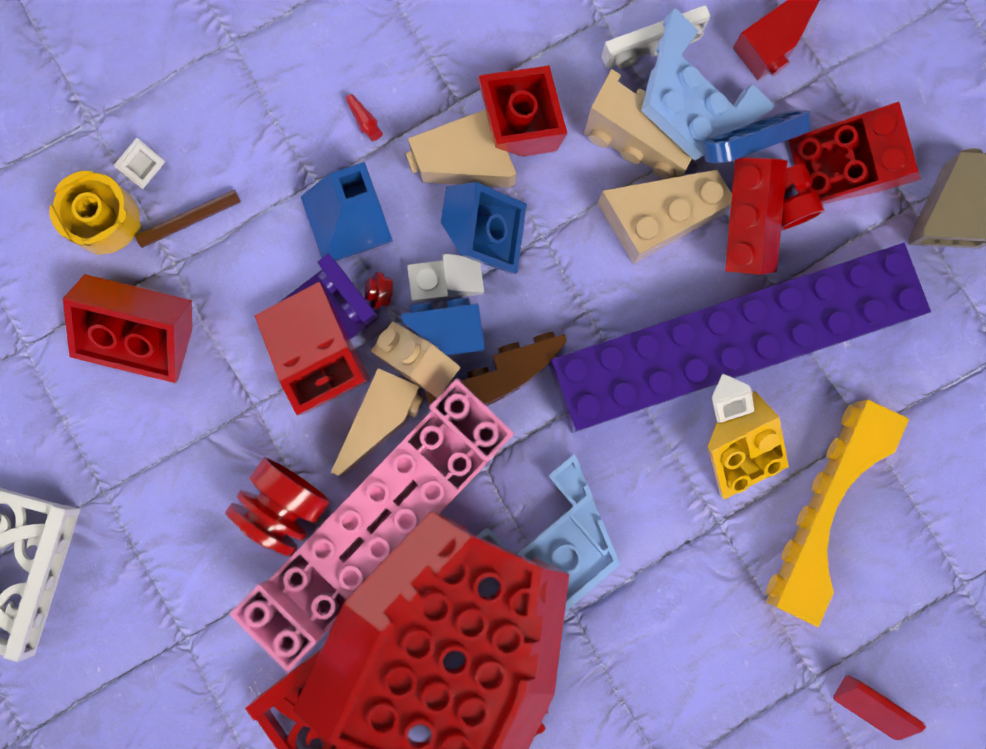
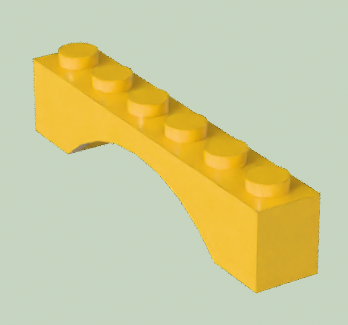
[766,399,909,627]

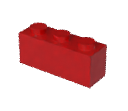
[725,158,788,275]

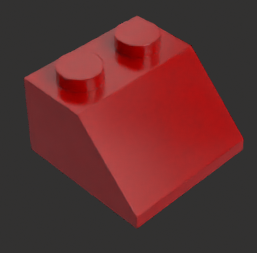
[478,65,568,157]

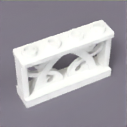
[0,487,81,662]

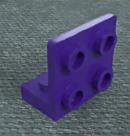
[280,253,380,340]

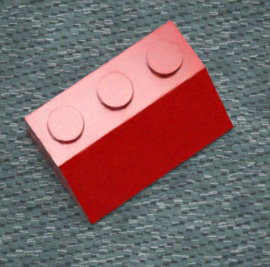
[63,274,192,383]

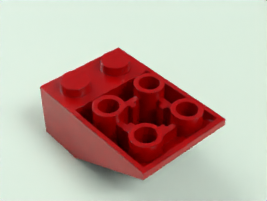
[788,101,921,204]
[254,282,371,416]

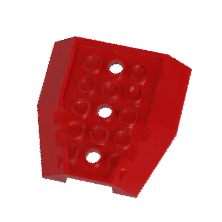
[293,511,570,749]

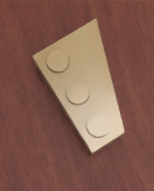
[584,69,692,179]
[598,170,732,264]

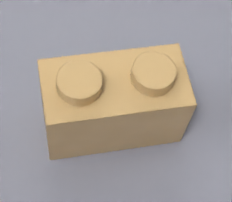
[371,321,461,398]

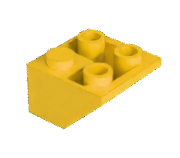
[708,391,789,500]

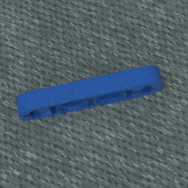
[704,110,811,163]

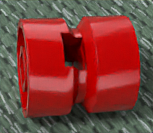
[781,163,825,231]

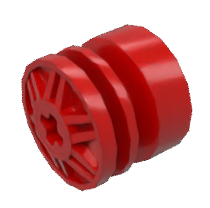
[225,456,330,556]

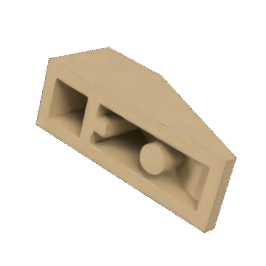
[331,368,424,476]

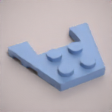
[641,8,775,161]
[478,454,620,612]

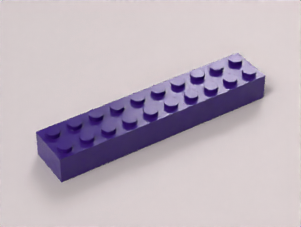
[549,242,931,433]

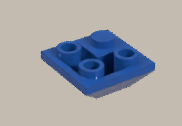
[301,162,393,261]
[401,298,485,356]

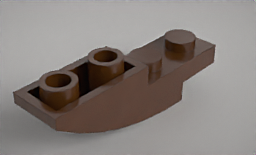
[425,331,567,406]

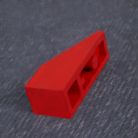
[733,0,820,80]

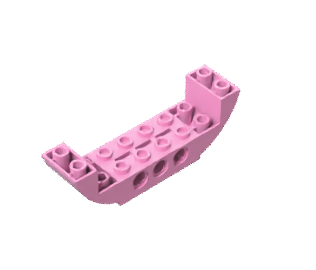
[230,379,514,672]

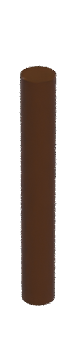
[135,189,241,248]

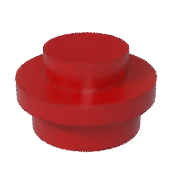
[365,272,393,309]

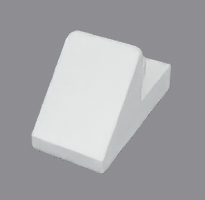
[407,254,484,303]

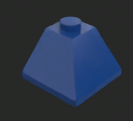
[441,182,527,274]

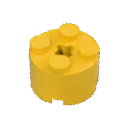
[49,171,141,255]

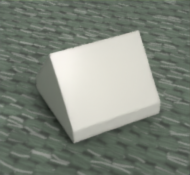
[113,138,166,189]
[712,374,754,423]

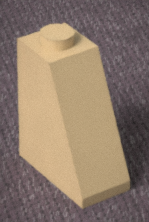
[405,110,517,188]

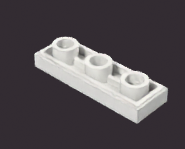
[601,5,711,69]

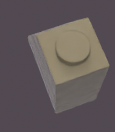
[909,148,986,249]

